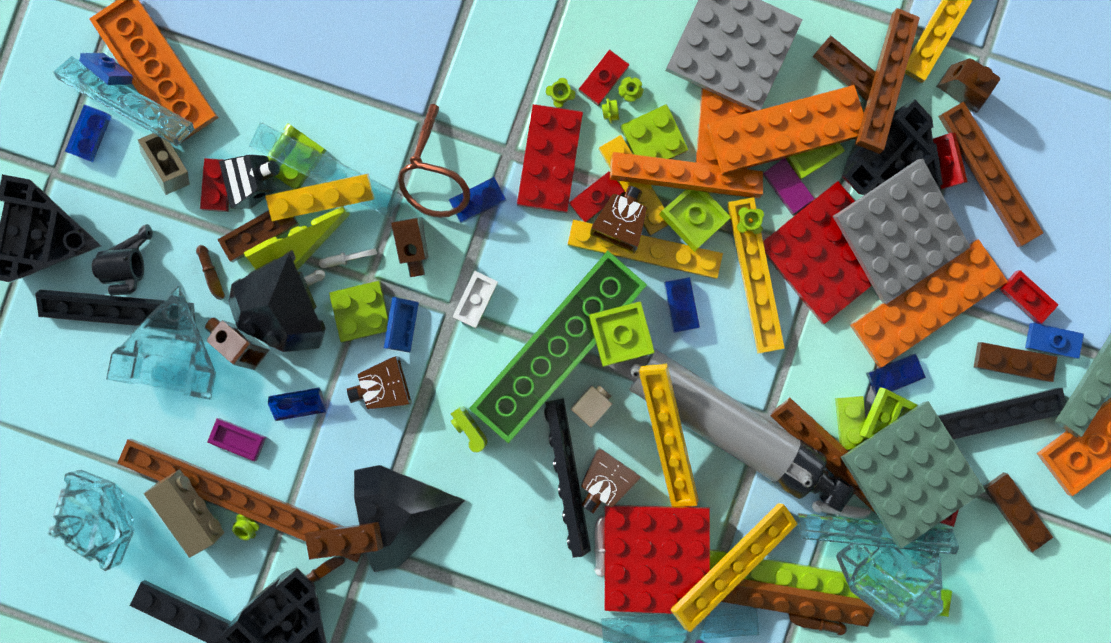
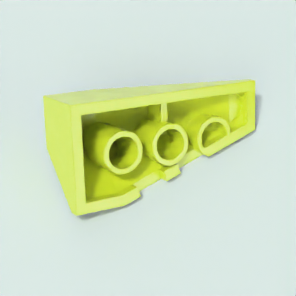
[244,206,350,270]

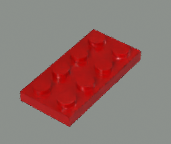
[517,104,583,213]

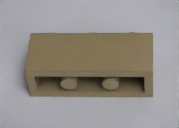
[144,469,225,558]

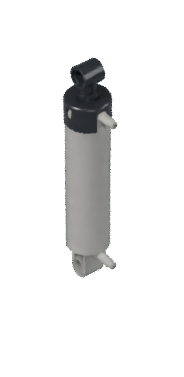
[599,349,856,512]

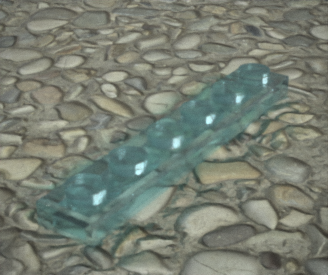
[53,56,194,146]
[249,122,402,218]
[796,513,959,555]
[601,607,759,643]

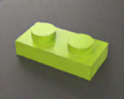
[835,396,867,450]

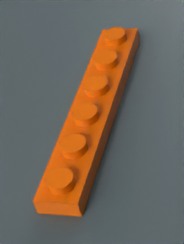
[610,152,763,199]

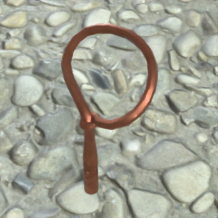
[398,104,470,218]

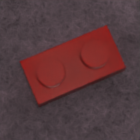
[933,132,968,189]
[200,158,229,212]
[999,270,1059,324]

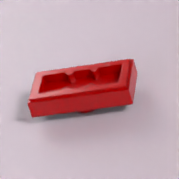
[578,49,630,106]
[569,171,625,222]

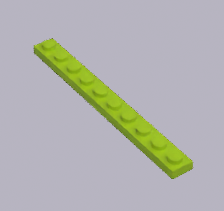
[710,549,952,617]

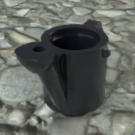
[92,224,153,296]

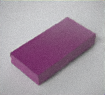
[763,158,814,215]
[207,418,266,462]

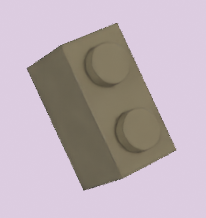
[138,129,190,195]
[570,385,612,428]

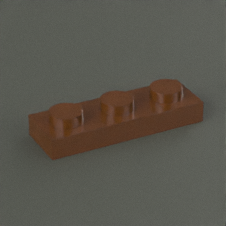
[813,35,876,101]
[217,210,300,263]
[974,342,1058,382]
[984,472,1053,553]
[305,522,383,560]

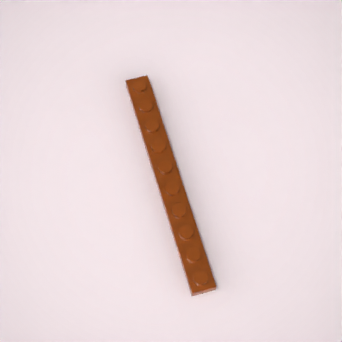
[117,439,362,562]

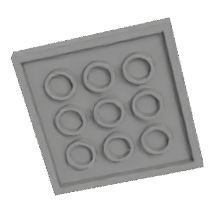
[665,0,803,112]
[833,159,970,304]

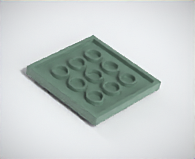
[841,401,986,548]

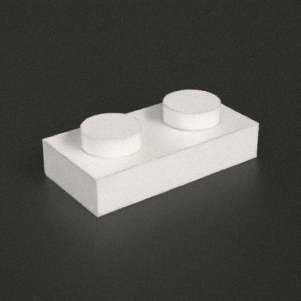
[453,271,498,328]

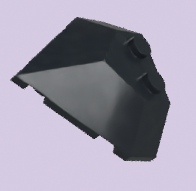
[842,99,943,195]
[0,174,101,282]
[228,250,326,352]
[354,465,465,572]
[218,567,326,643]

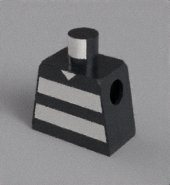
[219,155,280,209]

